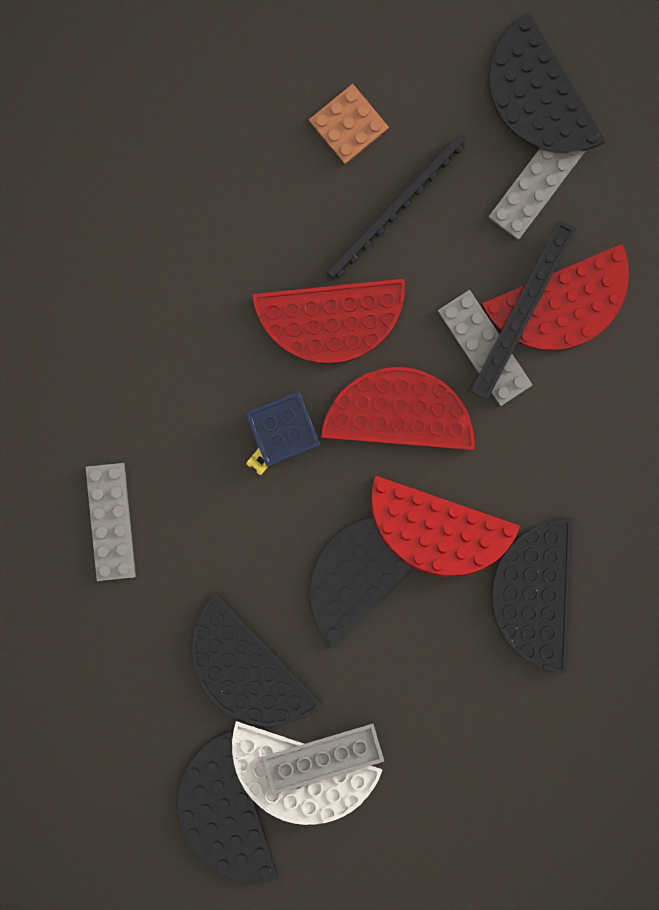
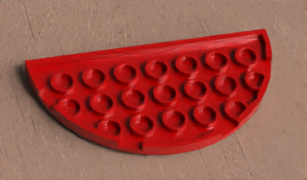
[481,244,629,350]
[252,279,405,363]
[321,367,474,450]
[371,475,520,577]

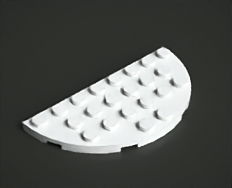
[232,721,382,825]

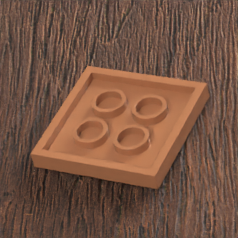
[309,84,389,165]

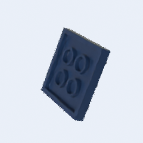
[245,391,320,467]

